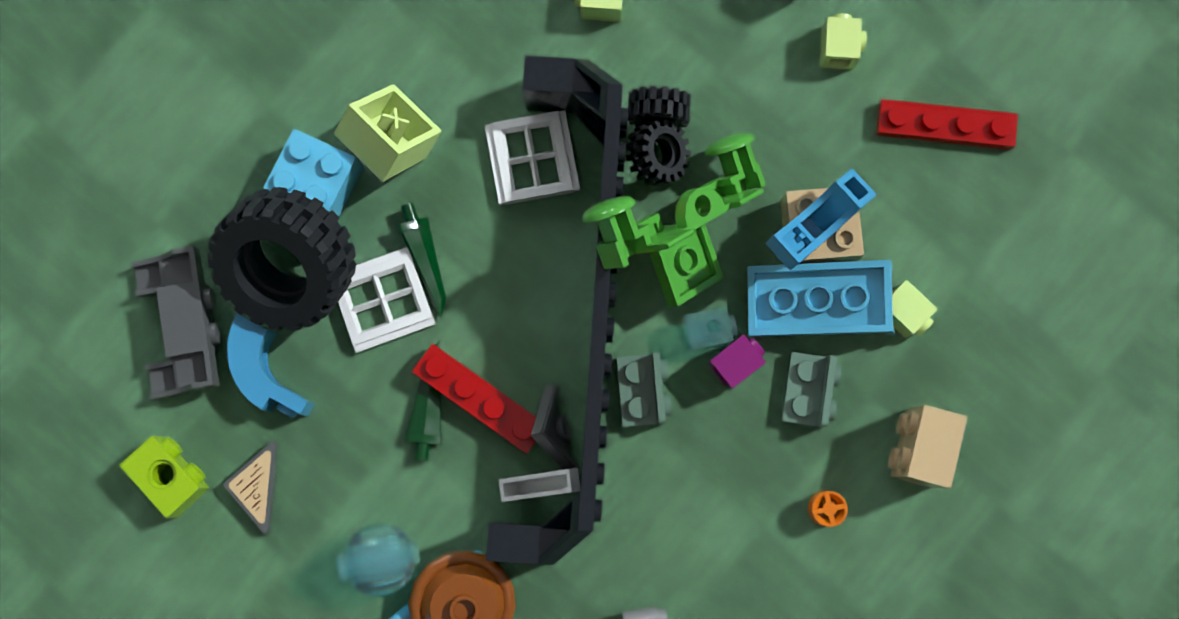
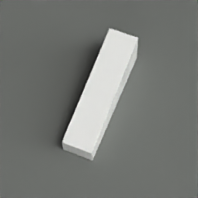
[499,468,581,502]

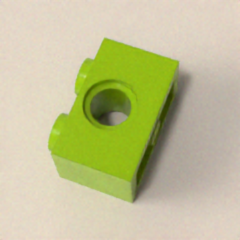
[119,435,210,518]

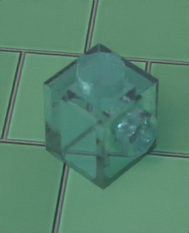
[682,307,738,353]

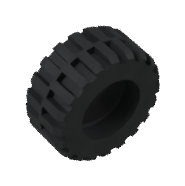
[207,187,356,331]

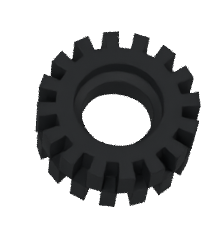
[628,85,691,129]
[626,119,691,186]

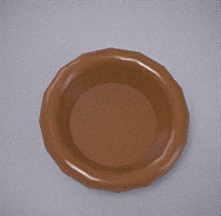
[408,550,516,619]

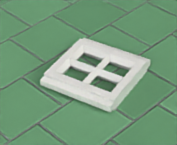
[485,110,580,205]
[338,247,436,353]

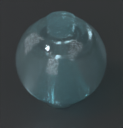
[335,523,420,597]

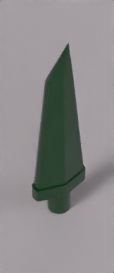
[397,203,446,320]
[405,341,442,462]

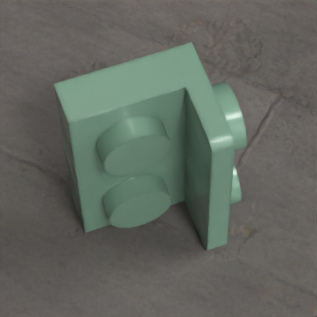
[616,352,672,428]
[780,352,842,428]

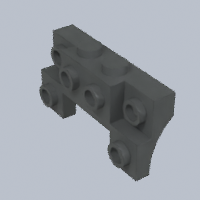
[131,246,222,400]

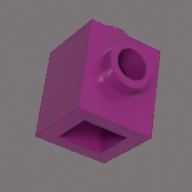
[707,334,766,391]

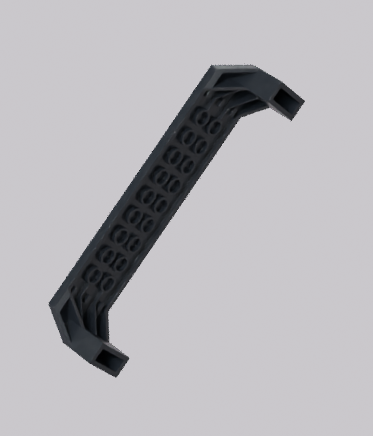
[486,55,628,565]

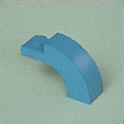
[765,168,877,271]
[227,313,315,418]

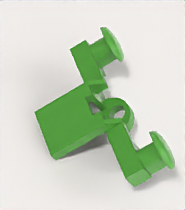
[582,133,766,307]

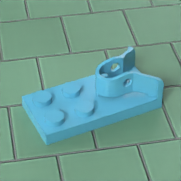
[747,260,895,337]

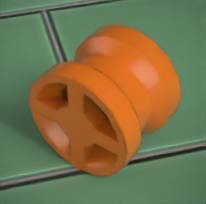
[807,491,848,527]

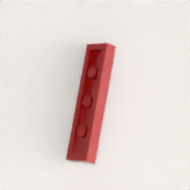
[876,99,1018,150]
[411,343,536,455]

